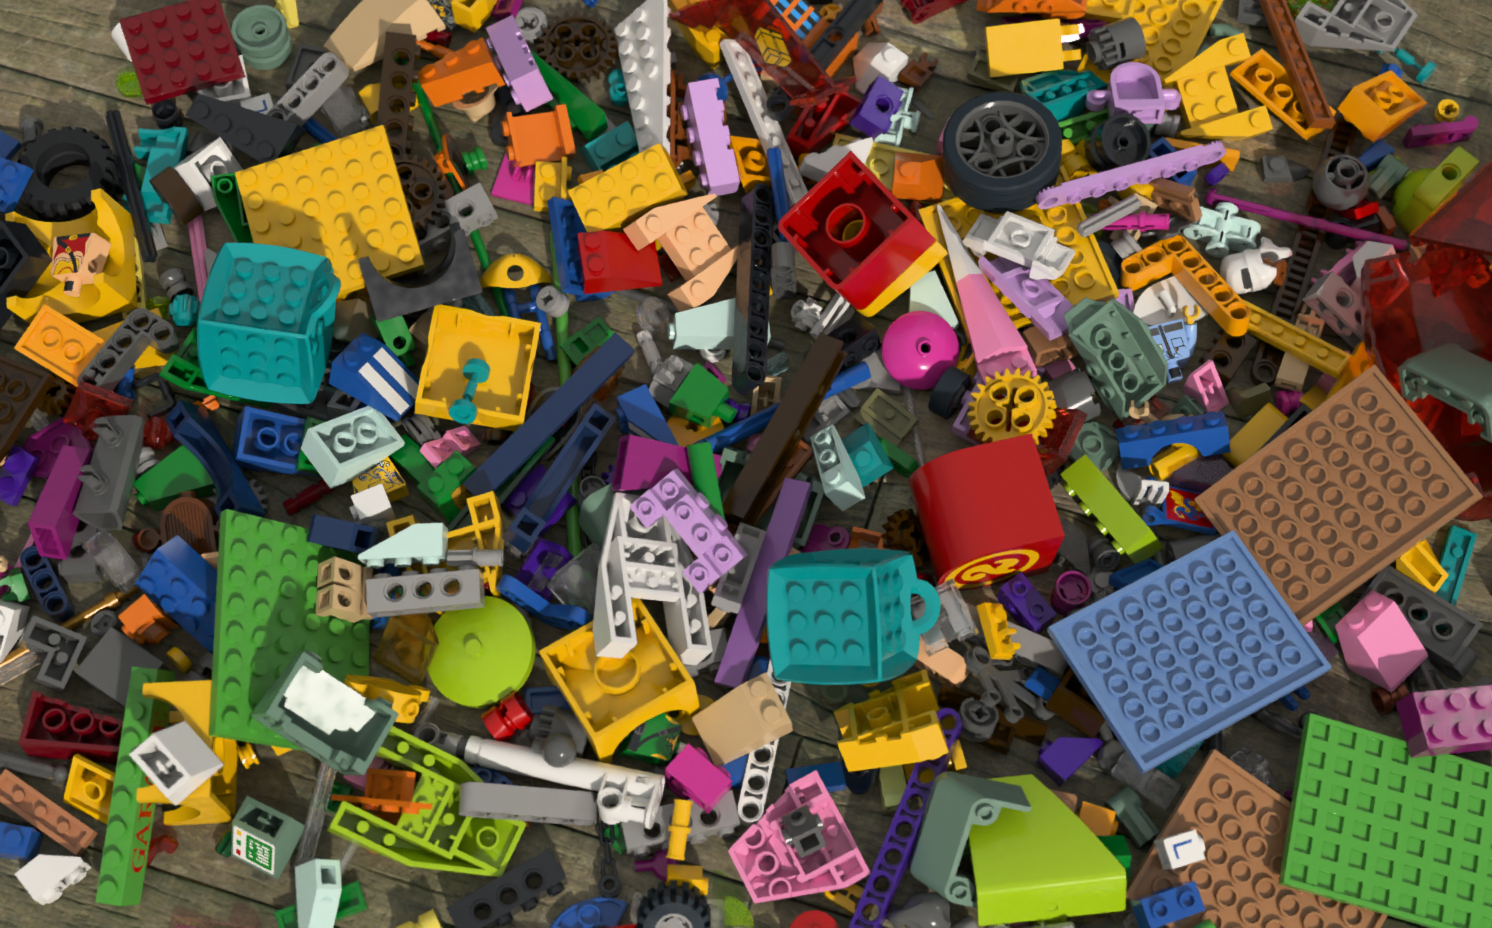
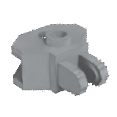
[649,354,694,412]

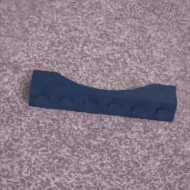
[165,400,266,519]
[502,403,616,553]

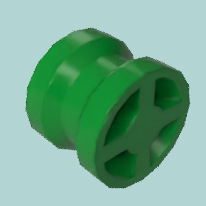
[460,145,488,176]

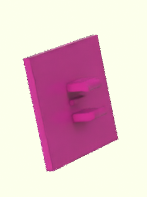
[491,153,535,206]

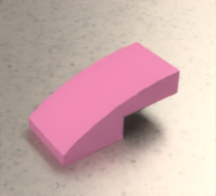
[420,426,481,469]

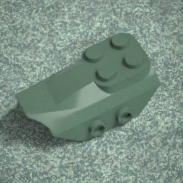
[1064,297,1168,422]

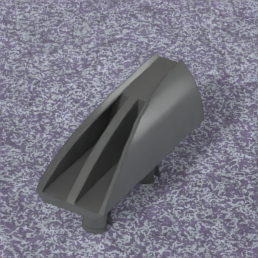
[72,415,144,531]

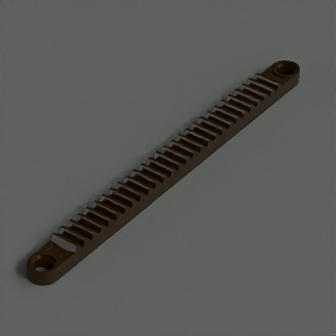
[1250,88,1358,387]

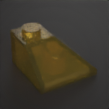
[373,613,439,686]

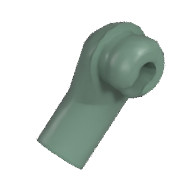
[1208,24,1242,37]

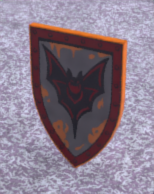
[434,133,470,191]

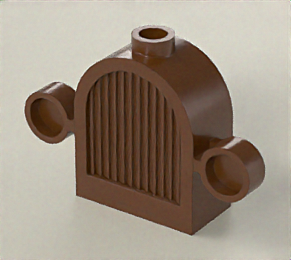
[138,491,220,556]

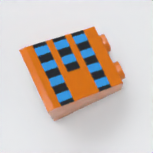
[753,0,830,67]

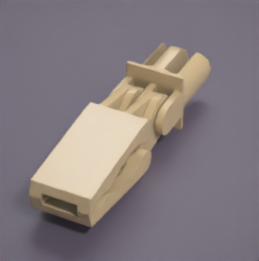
[1275,302,1325,393]

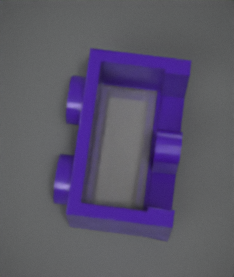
[514,537,576,603]

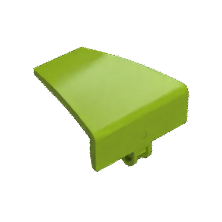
[968,774,1126,926]

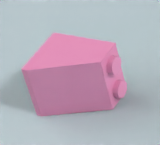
[1335,590,1428,693]

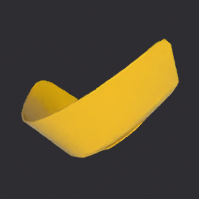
[480,253,552,288]

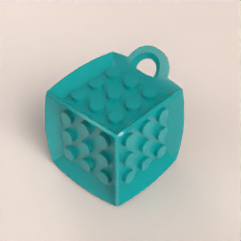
[197,243,341,404]
[766,548,941,685]

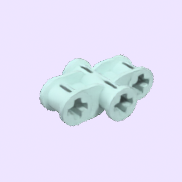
[874,83,921,147]
[1183,202,1261,257]

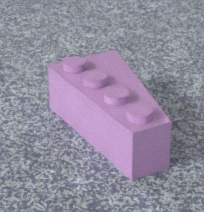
[680,78,740,196]

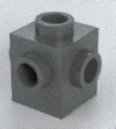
[781,805,827,858]

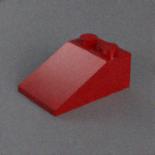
[577,231,662,294]

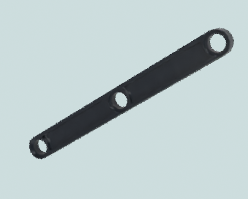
[766,0,883,121]

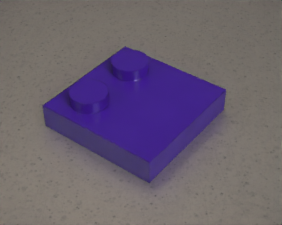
[504,464,577,539]

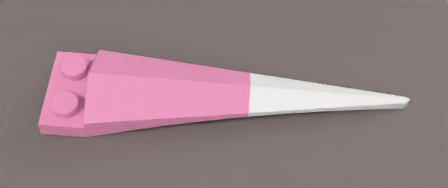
[937,205,1037,386]

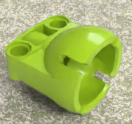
[1392,146,1480,239]

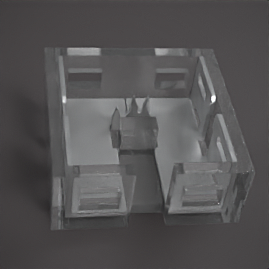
[911,579,980,657]

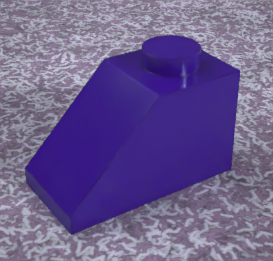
[1036,737,1103,787]

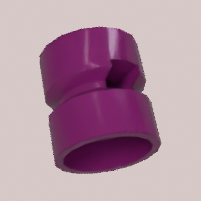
[1050,571,1092,615]

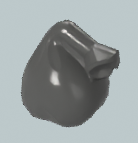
[886,892,951,928]

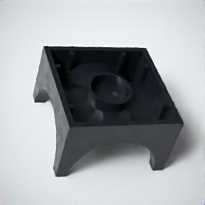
[358,222,482,322]

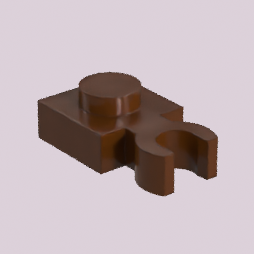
[898,52,939,93]

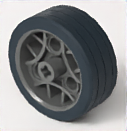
[943,92,1062,213]

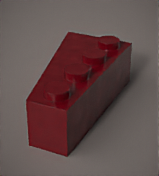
[18,690,124,764]

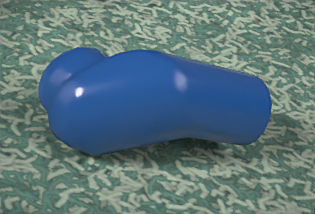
[116,364,136,404]

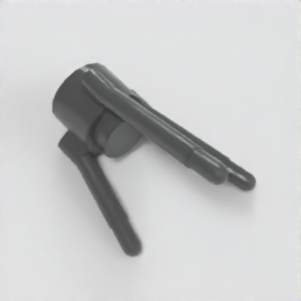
[1407,657,1449,694]

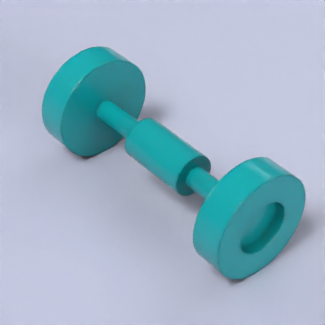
[1375,48,1437,85]
[449,358,491,424]

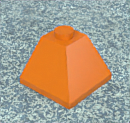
[891,151,944,203]

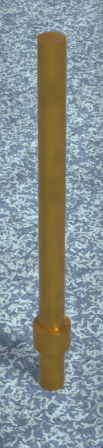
[0,581,140,671]

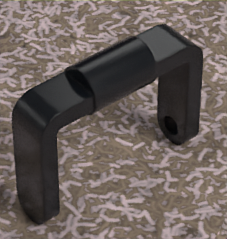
[132,372,176,420]

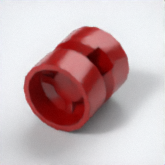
[481,691,534,742]

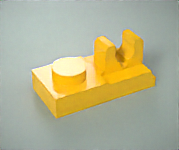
[976,602,1021,660]

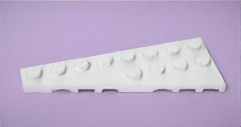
[614,0,671,155]

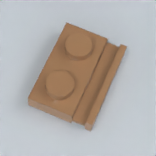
[1148,177,1202,222]

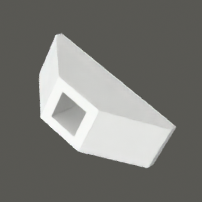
[799,137,874,182]

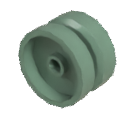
[231,5,293,70]

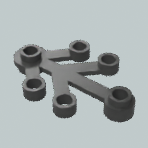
[964,647,1055,723]

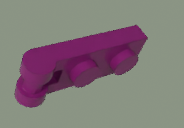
[1403,116,1479,149]

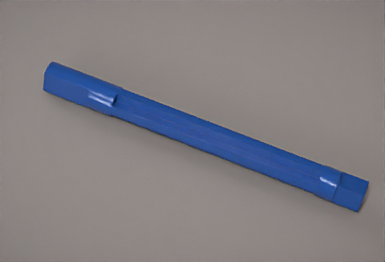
[693,361,871,454]

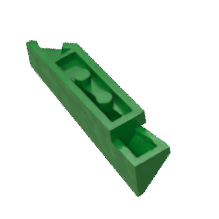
[530,49,608,143]

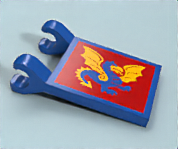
[1142,476,1217,535]

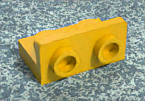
[534,157,572,212]

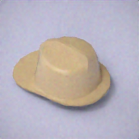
[452,73,503,122]

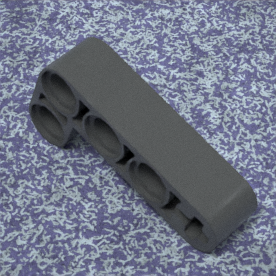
[77,308,180,403]

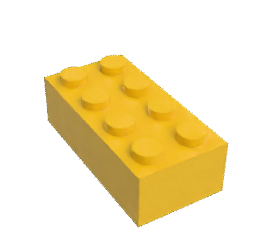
[568,143,688,232]

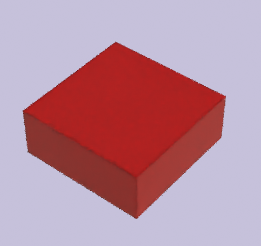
[1342,201,1379,220]

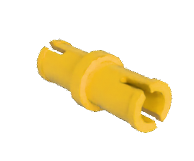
[666,799,693,860]

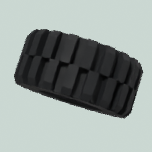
[17,126,123,222]

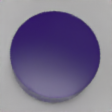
[1204,163,1230,186]

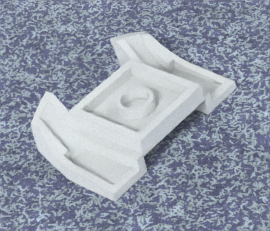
[962,211,1076,280]

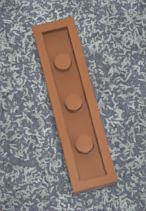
[0,769,98,857]

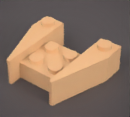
[623,193,738,312]

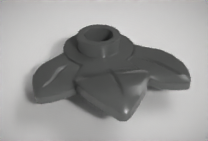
[1141,215,1193,240]

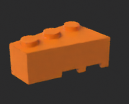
[418,37,506,107]

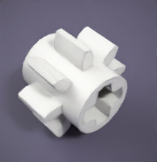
[791,297,822,331]

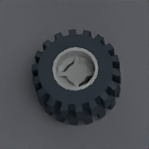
[637,880,711,928]

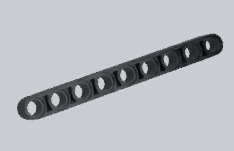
[731,183,774,395]

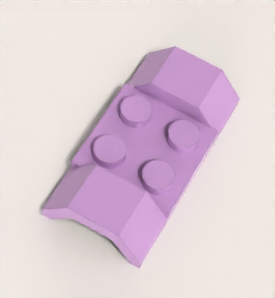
[978,256,1073,341]

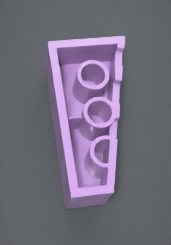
[486,15,553,112]

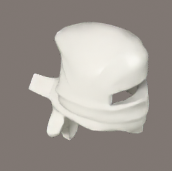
[1219,237,1292,294]

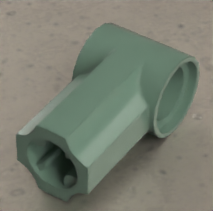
[1364,153,1410,203]
[1104,786,1160,848]

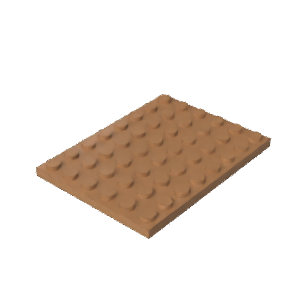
[1194,364,1483,626]
[1126,749,1388,928]

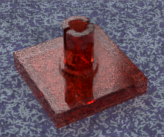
[63,380,133,440]

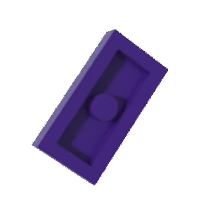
[0,445,41,506]

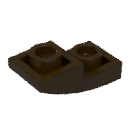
[149,166,204,226]

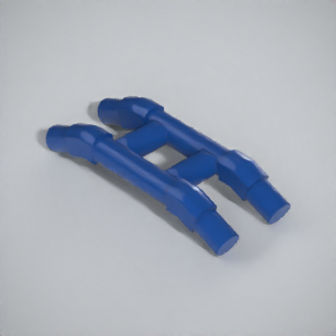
[502,283,557,361]

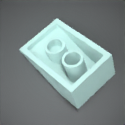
[301,406,405,489]

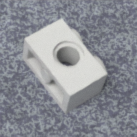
[349,483,396,532]

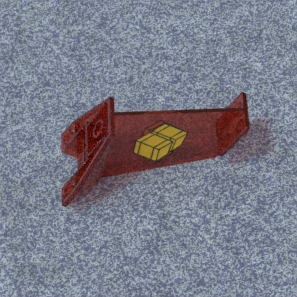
[668,0,857,108]

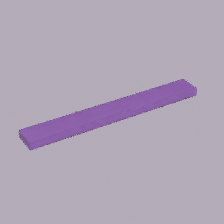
[714,478,813,689]

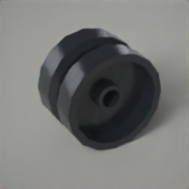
[1084,113,1151,173]

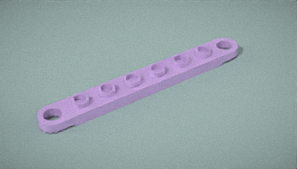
[1035,141,1226,209]

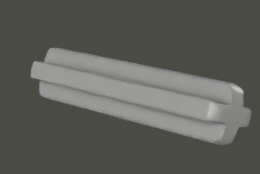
[1076,195,1141,237]

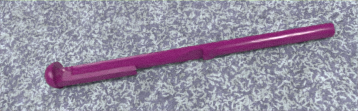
[1205,188,1408,251]

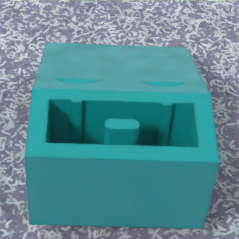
[579,121,640,172]

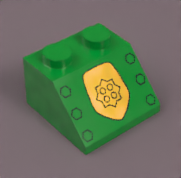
[417,450,477,525]

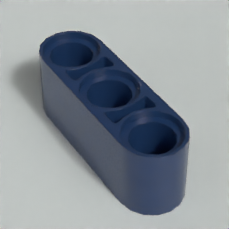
[20,546,75,623]

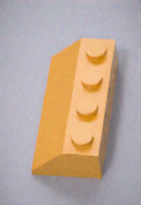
[1230,49,1336,142]

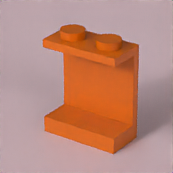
[501,104,576,168]

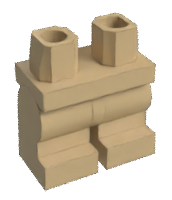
[315,557,374,623]

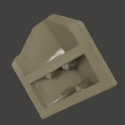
[332,299,378,343]

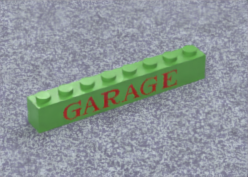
[95,667,176,906]

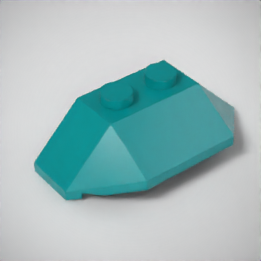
[1020,70,1107,122]

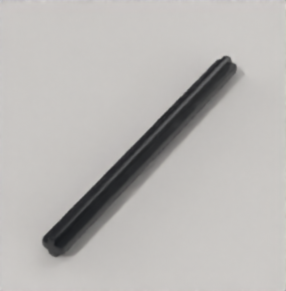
[106,110,158,263]

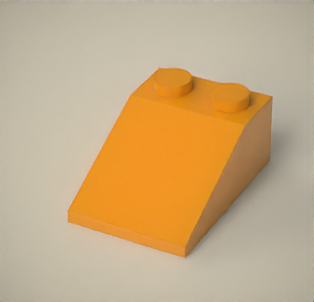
[1337,70,1427,142]

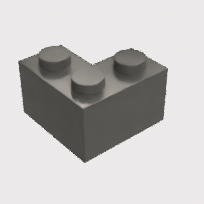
[17,615,87,693]

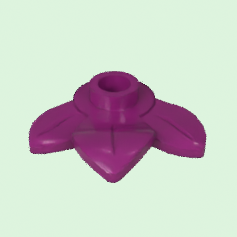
[801,524,851,553]

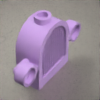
[1085,62,1181,124]

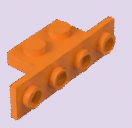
[331,768,432,815]

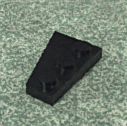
[491,72,533,147]

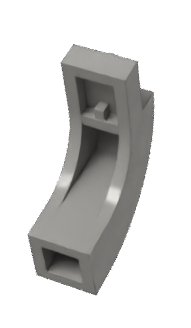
[711,522,766,614]

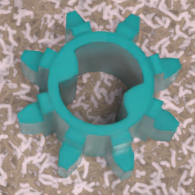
[169,294,200,327]

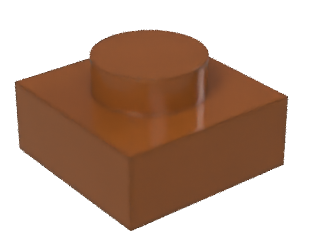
[1373,206,1396,236]

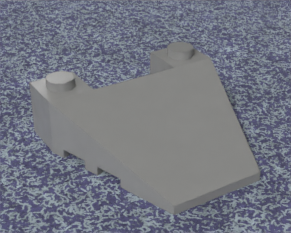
[1294,0,1418,52]

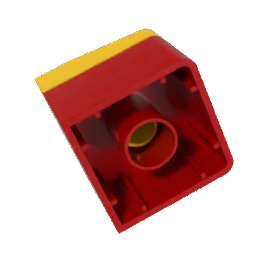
[778,151,948,317]

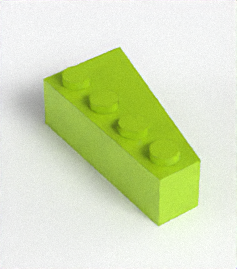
[1060,454,1163,564]

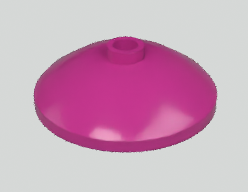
[881,311,959,390]

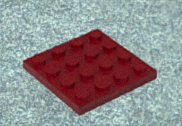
[119,0,245,105]

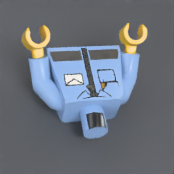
[1149,304,1201,384]

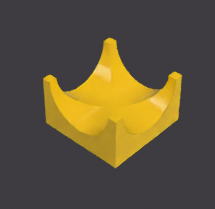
[5,188,137,324]
[539,598,701,764]
[136,680,239,826]

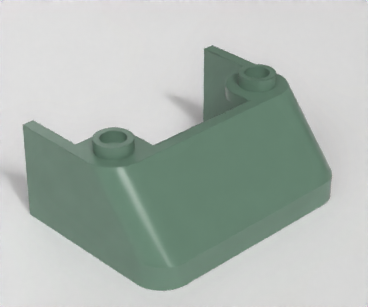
[909,772,1031,908]

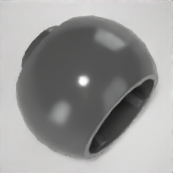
[1312,154,1370,210]

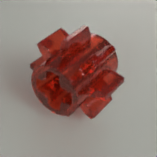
[143,417,174,450]

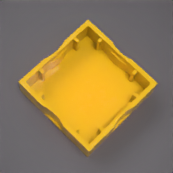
[415,304,541,431]

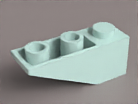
[810,424,865,511]
[358,523,448,569]
[295,859,342,928]

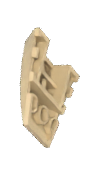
[323,0,446,72]

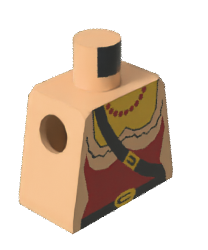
[51,233,111,297]

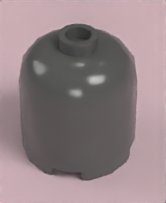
[1047,367,1101,431]

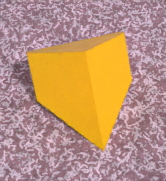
[1396,539,1449,594]

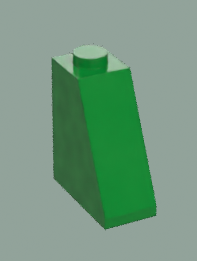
[134,445,215,512]

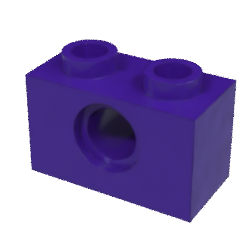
[849,75,904,140]
[996,572,1057,634]

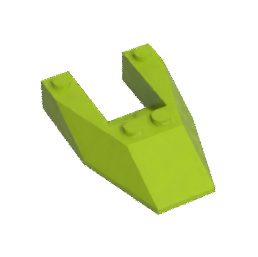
[327,726,526,877]

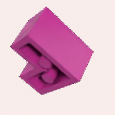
[665,744,732,814]

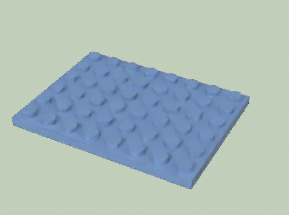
[1047,530,1332,775]

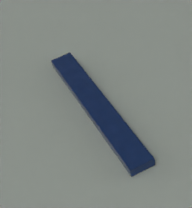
[463,332,635,496]

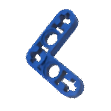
[496,574,593,630]

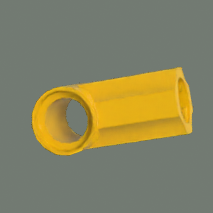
[1148,443,1204,481]

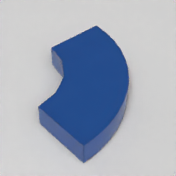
[550,897,629,928]

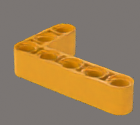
[1120,235,1251,336]

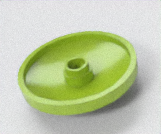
[426,596,536,708]

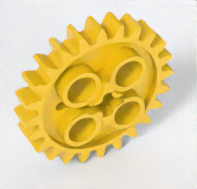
[967,368,1057,445]

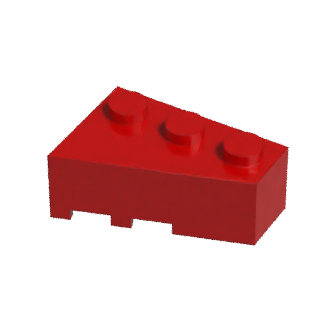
[786,79,861,158]

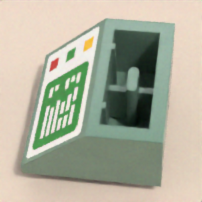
[231,796,307,879]

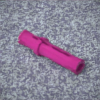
[1090,212,1170,232]

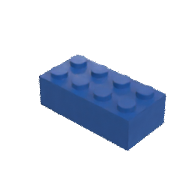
[135,535,218,654]

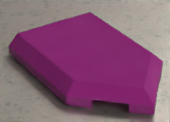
[23,411,94,479]

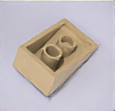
[692,672,793,767]

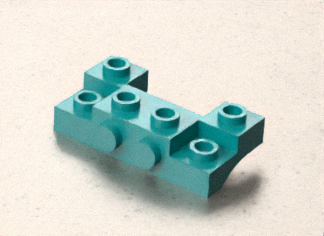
[122,127,190,224]

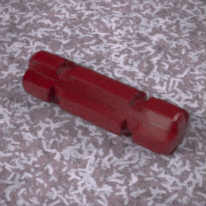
[283,479,335,515]

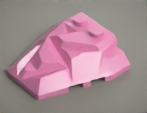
[728,770,871,904]

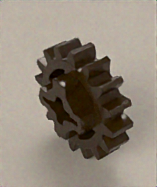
[881,508,931,567]

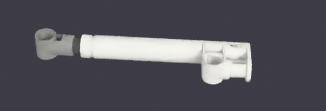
[414,723,665,829]

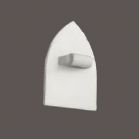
[1133,276,1209,327]

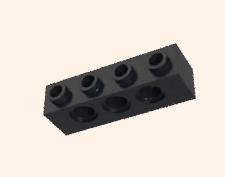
[447,848,568,928]

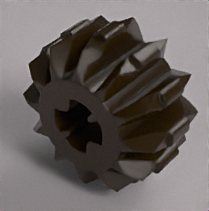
[37,372,81,418]

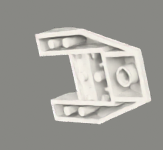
[593,492,713,665]

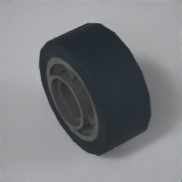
[928,366,971,419]

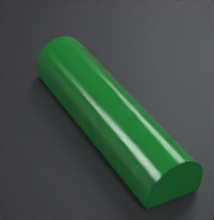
[686,442,725,520]

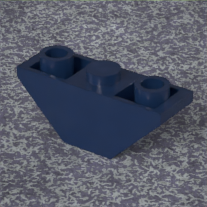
[306,514,384,554]

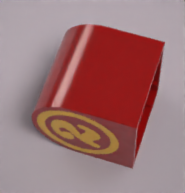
[908,433,1065,591]

